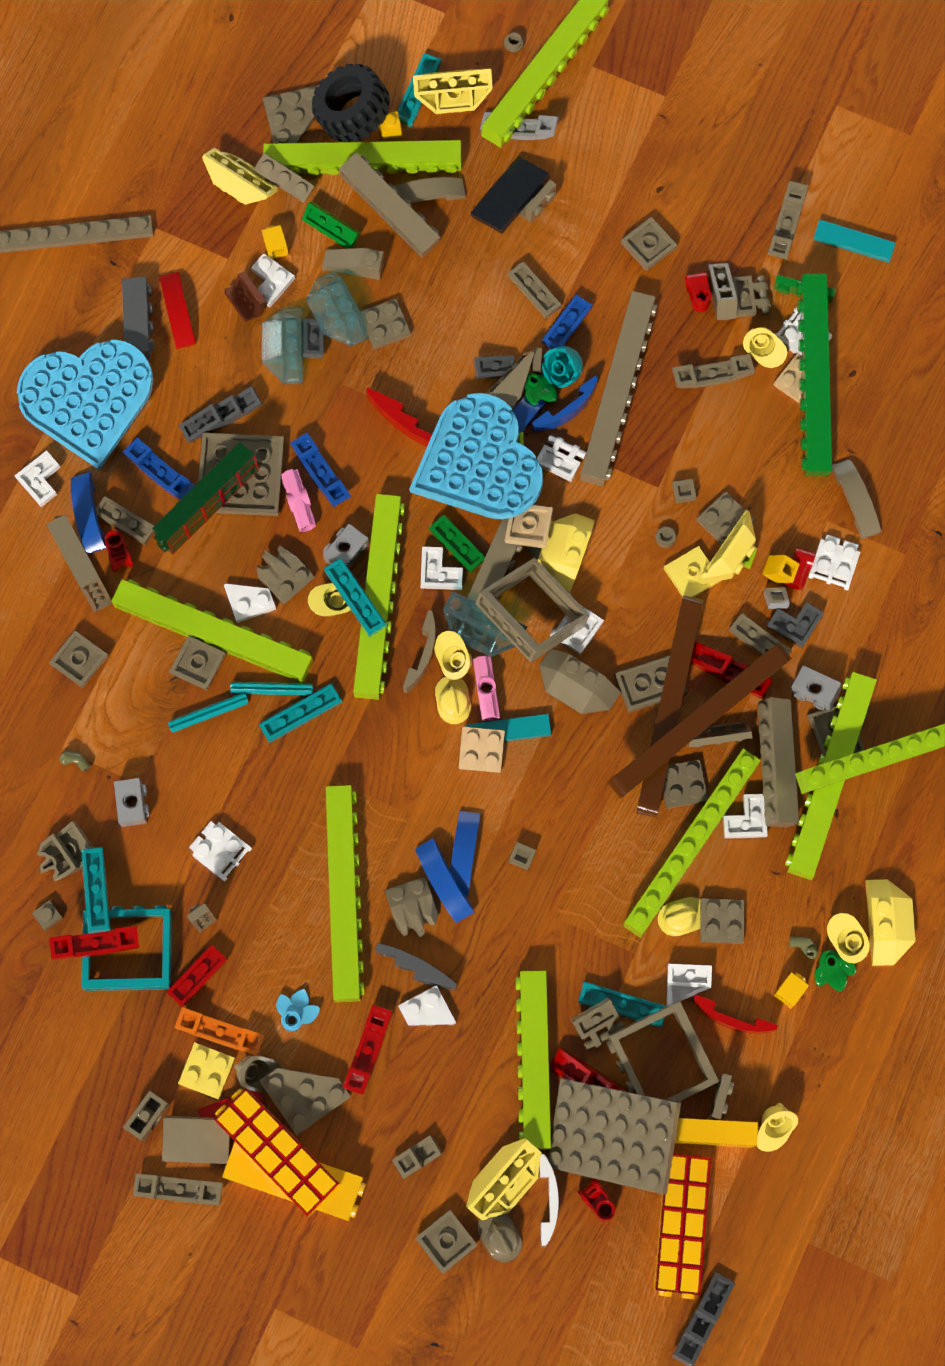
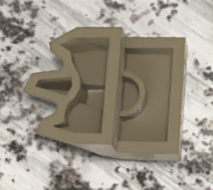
[256,545,315,605]
[37,821,94,882]
[385,877,438,937]

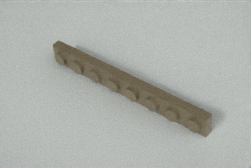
[0,215,153,253]

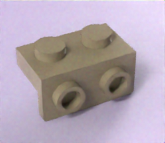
[519,180,557,223]

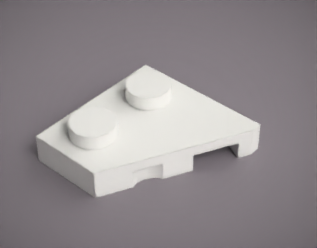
[224,584,276,623]
[666,964,712,1006]
[398,986,456,1026]

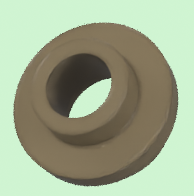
[504,33,524,52]

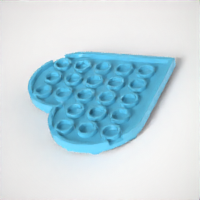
[17,340,153,470]
[409,393,543,519]

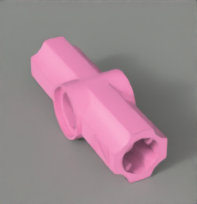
[281,469,316,532]
[473,656,500,722]

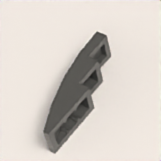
[179,386,263,443]
[376,943,457,991]
[672,1272,735,1366]

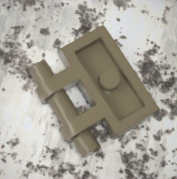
[732,276,771,317]
[571,998,624,1051]

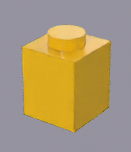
[379,111,402,142]
[261,225,288,259]
[762,555,799,583]
[774,972,809,1009]

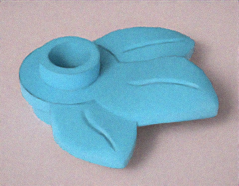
[276,989,320,1031]

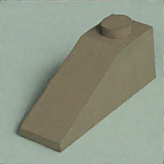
[322,248,384,280]
[708,263,738,320]
[486,351,534,410]

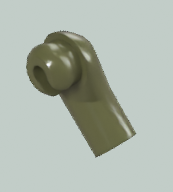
[59,750,91,772]
[789,936,819,959]

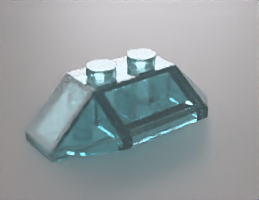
[306,271,369,346]
[262,308,303,384]
[443,591,528,657]

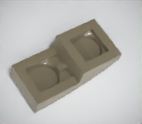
[392,1135,443,1179]

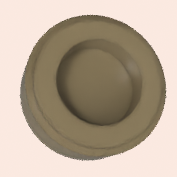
[655,526,676,548]

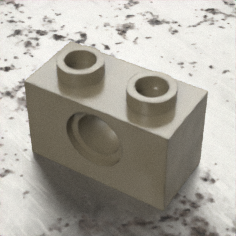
[123,1090,171,1142]

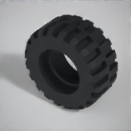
[312,64,390,142]

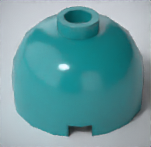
[542,346,583,388]

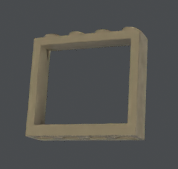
[46,515,112,612]
[476,558,590,663]
[606,1001,719,1102]

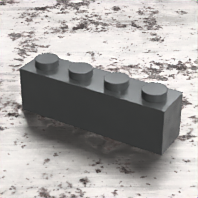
[122,277,155,359]

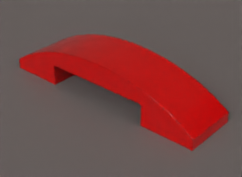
[159,272,196,349]
[49,926,139,960]
[692,994,778,1034]
[342,1005,393,1095]

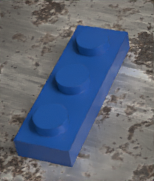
[542,295,593,349]

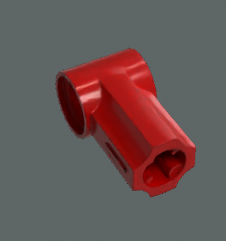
[786,547,816,590]

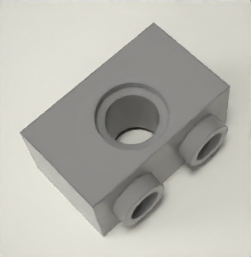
[323,524,369,569]
[792,665,841,711]
[114,778,150,827]

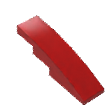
[366,387,432,447]
[690,642,773,699]
[549,1048,628,1092]

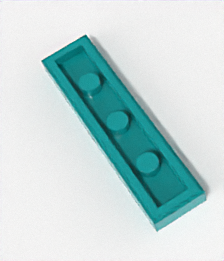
[397,53,442,127]
[813,220,895,263]
[324,558,387,637]
[259,683,342,743]
[465,714,551,742]
[81,847,110,934]
[578,982,666,1028]

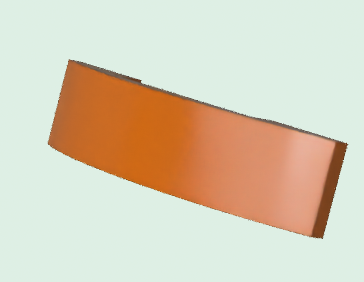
[174,1007,265,1056]

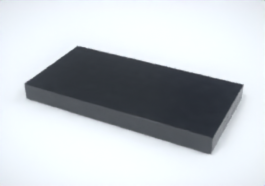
[471,156,550,234]

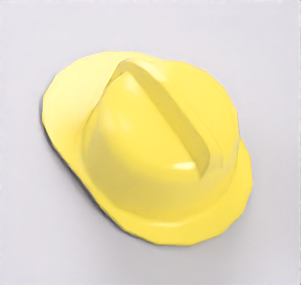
[743,327,787,368]
[308,583,350,616]
[434,631,472,680]
[435,677,471,724]
[658,897,700,936]
[827,913,870,963]
[757,1102,798,1152]

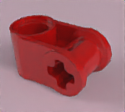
[685,271,712,312]
[105,530,134,572]
[577,1178,615,1222]

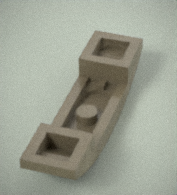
[394,177,466,203]
[768,181,808,260]
[672,354,755,388]
[832,459,881,539]
[403,610,436,694]
[133,1173,223,1206]

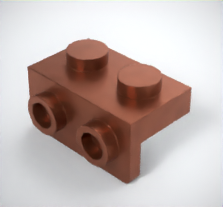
[224,271,266,322]

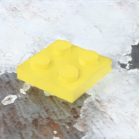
[178,1042,236,1100]

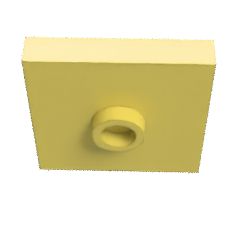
[663,546,720,598]

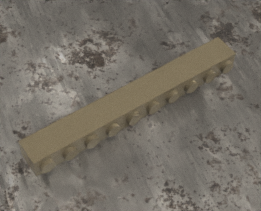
[580,291,658,487]

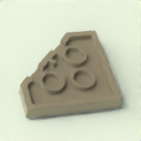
[263,85,320,144]
[259,1067,351,1135]

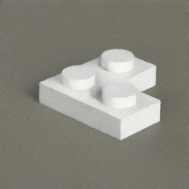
[251,253,295,308]
[15,450,61,507]
[421,547,463,590]
[723,794,767,838]

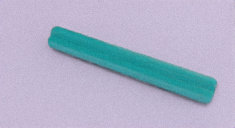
[230,682,313,696]
[168,693,249,732]

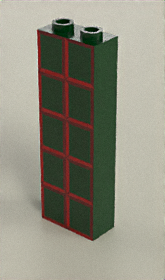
[152,442,259,555]

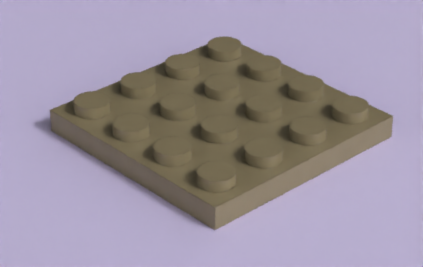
[198,433,285,516]

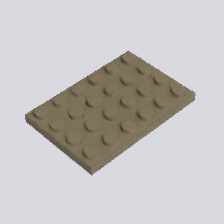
[547,1079,681,1194]

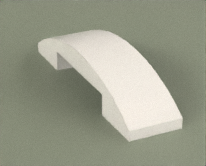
[539,1154,559,1246]

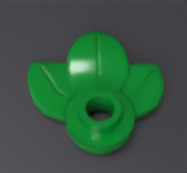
[524,373,558,406]
[814,950,856,992]

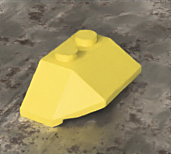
[413,69,493,114]
[202,148,278,205]
[700,510,756,584]
[538,513,595,593]
[866,879,915,966]
[466,1138,541,1221]

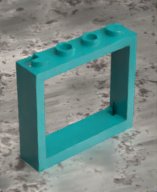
[81,905,173,991]

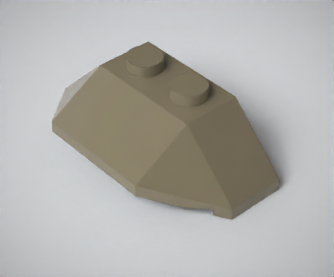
[539,649,621,714]

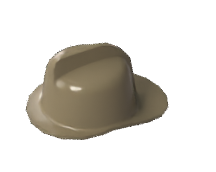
[234,1056,282,1093]
[478,1214,522,1262]

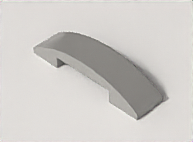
[480,112,559,140]

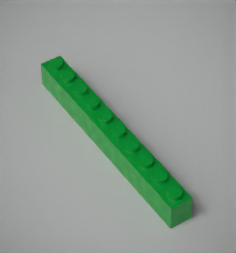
[797,274,832,476]

